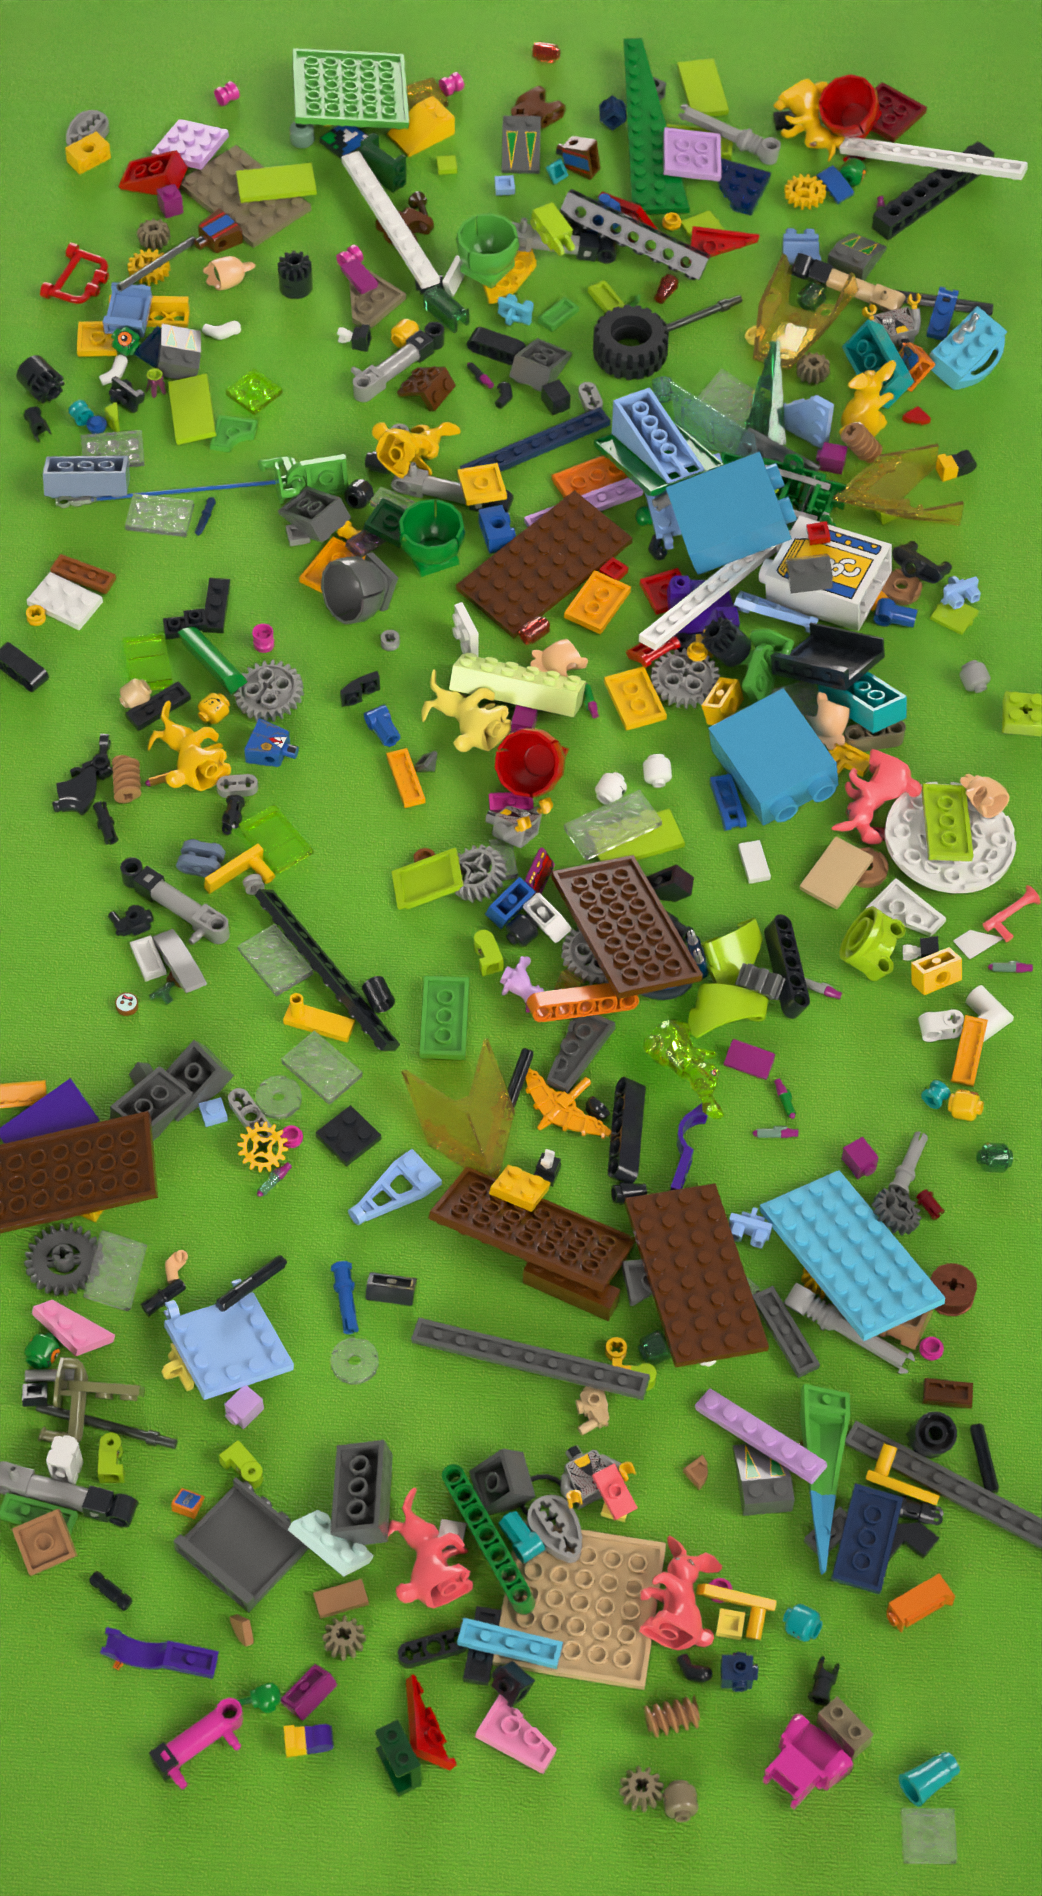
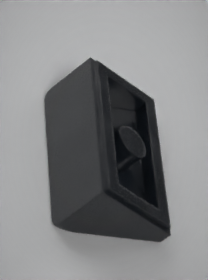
[365,1272,417,1306]

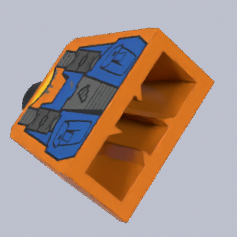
[897,342,936,392]

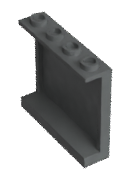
[173,1477,310,1613]

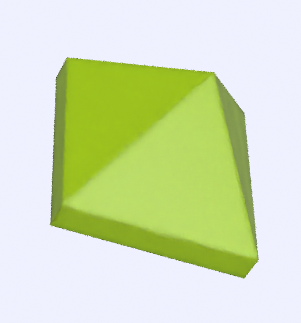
[872,506,900,525]

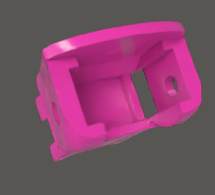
[763,1714,853,1809]

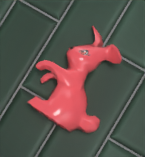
[832,749,922,845]
[388,1487,473,1608]
[639,1535,722,1650]

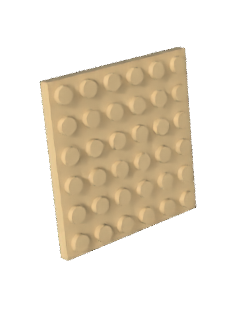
[493,1520,666,1690]

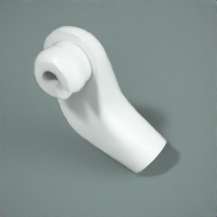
[202,321,241,340]
[99,354,128,386]

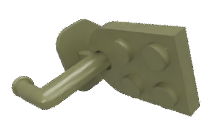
[38,1357,145,1442]

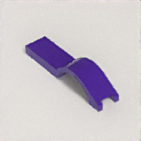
[670,1101,710,1191]
[100,1627,219,1679]

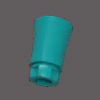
[899,1752,960,1807]

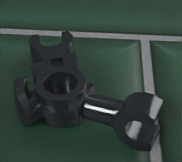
[70,734,113,780]

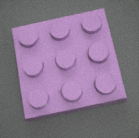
[151,119,229,170]
[663,127,721,181]

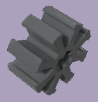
[735,963,785,1000]

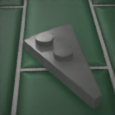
[622,1260,652,1306]

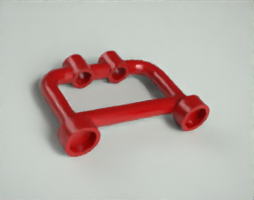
[40,242,109,304]

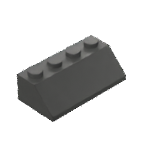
[330,1440,393,1545]

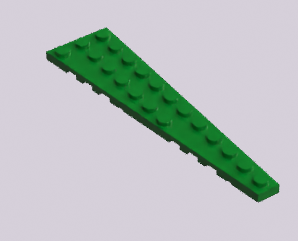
[623,38,690,215]

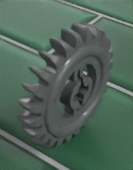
[24,1223,103,1296]

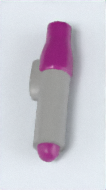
[805,978,842,1000]

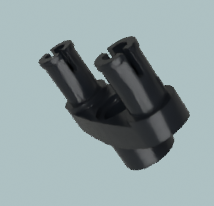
[892,541,952,584]

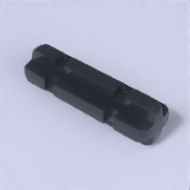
[89,1571,133,1611]

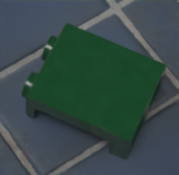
[360,132,407,193]
[375,1720,422,1797]

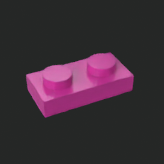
[489,792,534,813]

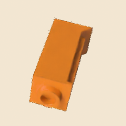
[886,1574,955,1632]

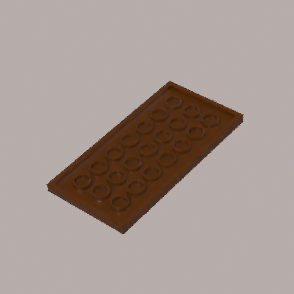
[456,490,633,639]
[551,855,703,999]
[0,1111,158,1233]
[428,1166,636,1293]
[624,1183,769,1368]

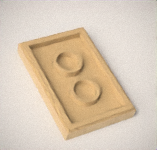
[800,837,873,910]

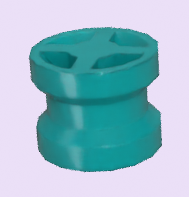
[68,400,94,426]
[921,1080,951,1109]

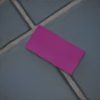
[341,258,378,294]

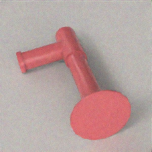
[983,885,1041,942]

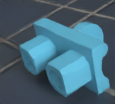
[498,293,534,326]

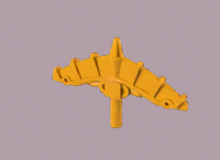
[525,1068,611,1139]

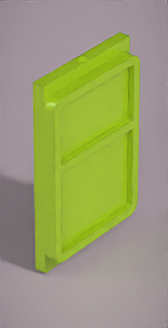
[391,848,464,910]

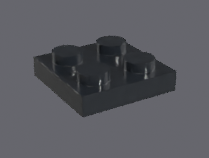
[316,1105,381,1167]

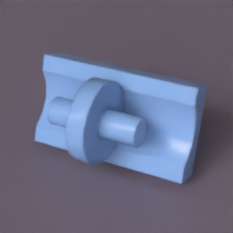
[941,576,981,610]
[729,1207,773,1248]

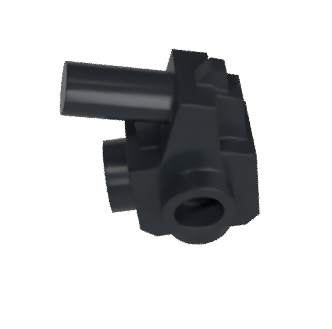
[108,905,154,937]

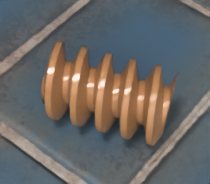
[841,422,882,463]
[112,755,141,804]
[644,1695,700,1738]

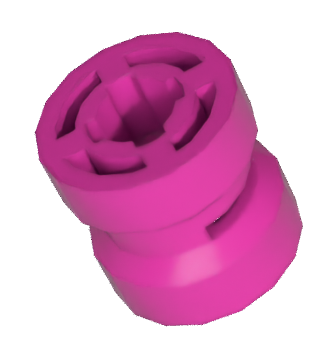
[439,72,464,97]
[214,81,240,107]
[336,245,364,267]
[252,624,274,653]

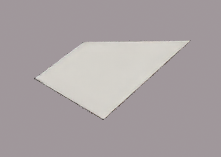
[953,930,1004,959]

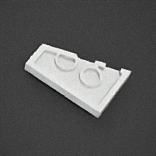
[866,879,946,937]

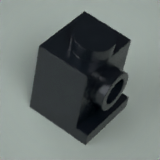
[491,1660,535,1708]

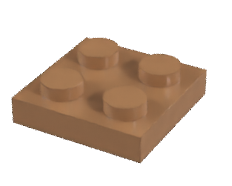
[12,1509,78,1576]

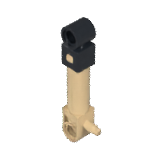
[790,253,906,312]

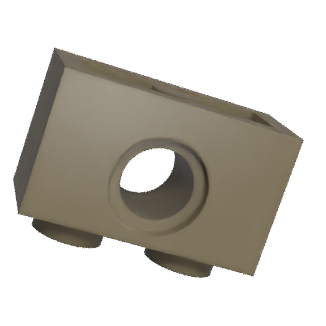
[816,1696,874,1761]

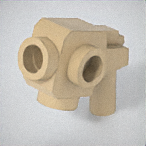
[576,1386,610,1435]

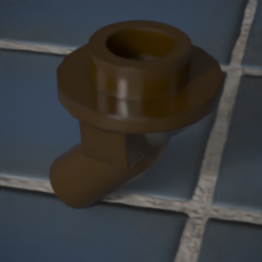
[408,191,428,216]

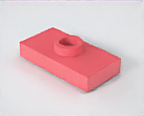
[592,1463,637,1521]

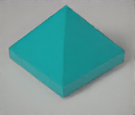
[545,158,569,185]

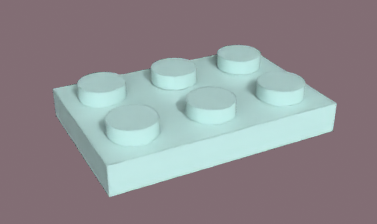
[288,1510,374,1577]

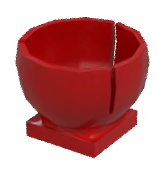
[818,74,882,139]
[494,727,569,798]

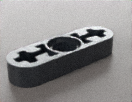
[398,1628,468,1669]

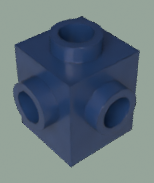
[599,95,627,131]
[721,1652,758,1692]

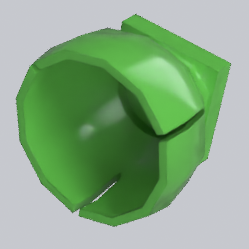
[456,213,519,289]

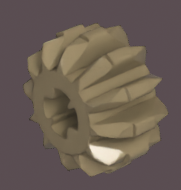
[137,218,170,251]
[796,352,830,385]
[322,1615,366,1661]
[619,1765,664,1812]

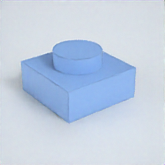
[494,175,515,196]
[199,1097,228,1127]

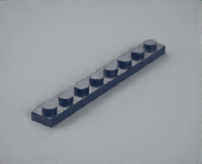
[460,407,610,472]

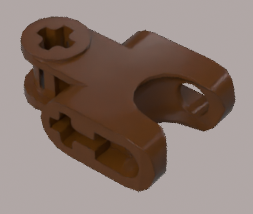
[511,85,566,128]
[375,207,434,245]

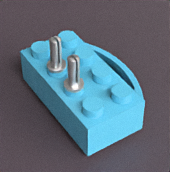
[929,306,1007,390]

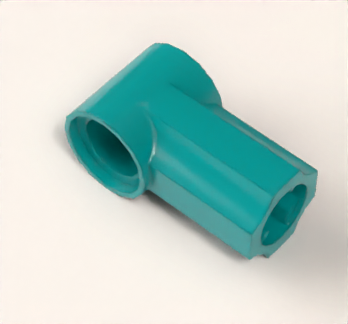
[498,1511,545,1564]

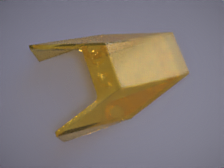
[753,254,859,370]

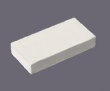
[442,255,465,297]
[738,840,771,884]
[130,935,166,982]

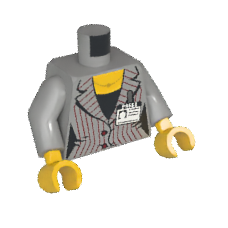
[862,293,921,348]
[485,797,553,848]
[560,1445,636,1509]

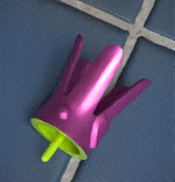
[146,368,166,398]

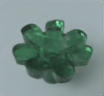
[148,981,176,1005]

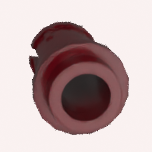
[916,1189,945,1220]

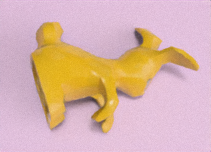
[773,78,845,162]
[839,360,896,437]
[372,422,461,479]
[147,701,231,791]

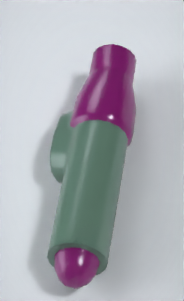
[988,961,1033,973]
[752,1126,798,1138]

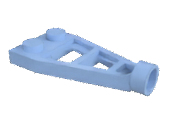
[734,591,819,633]
[348,1149,442,1225]

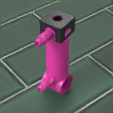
[149,1698,243,1789]

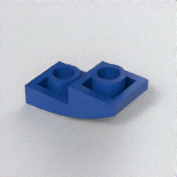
[817,165,854,204]

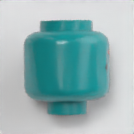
[783,1604,823,1642]

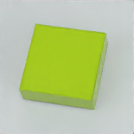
[436,155,457,175]

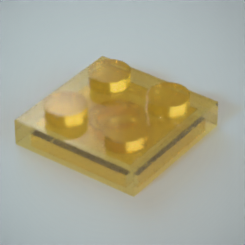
[406,77,448,110]

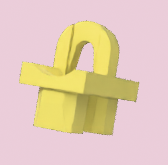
[161,1343,195,1391]

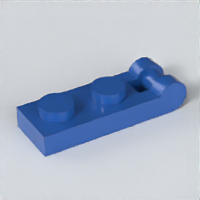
[926,287,959,341]
[710,774,747,831]

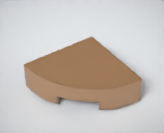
[683,1455,708,1490]
[229,1614,254,1646]

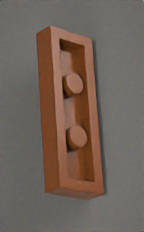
[50,554,116,594]

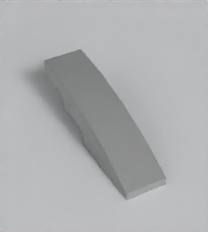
[152,929,207,993]

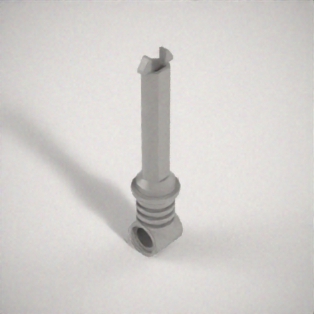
[678,104,781,165]
[784,1283,915,1374]

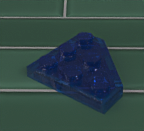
[717,158,771,216]

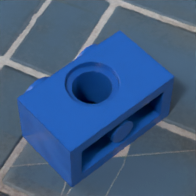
[478,505,516,554]
[485,877,535,929]

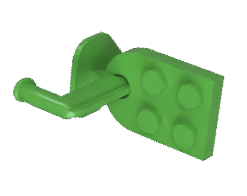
[258,454,348,504]
[740,629,794,704]

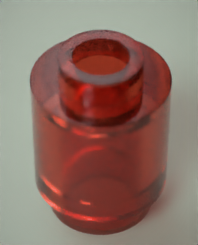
[532,41,561,63]
[518,616,550,645]

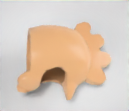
[203,256,256,291]
[530,639,588,677]
[806,692,850,750]
[960,774,1009,818]

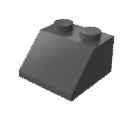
[785,554,833,594]
[469,1449,536,1515]

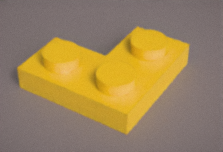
[828,743,870,777]

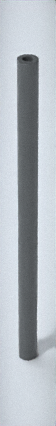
[116,236,196,292]

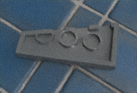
[735,427,821,472]
[547,1015,616,1093]

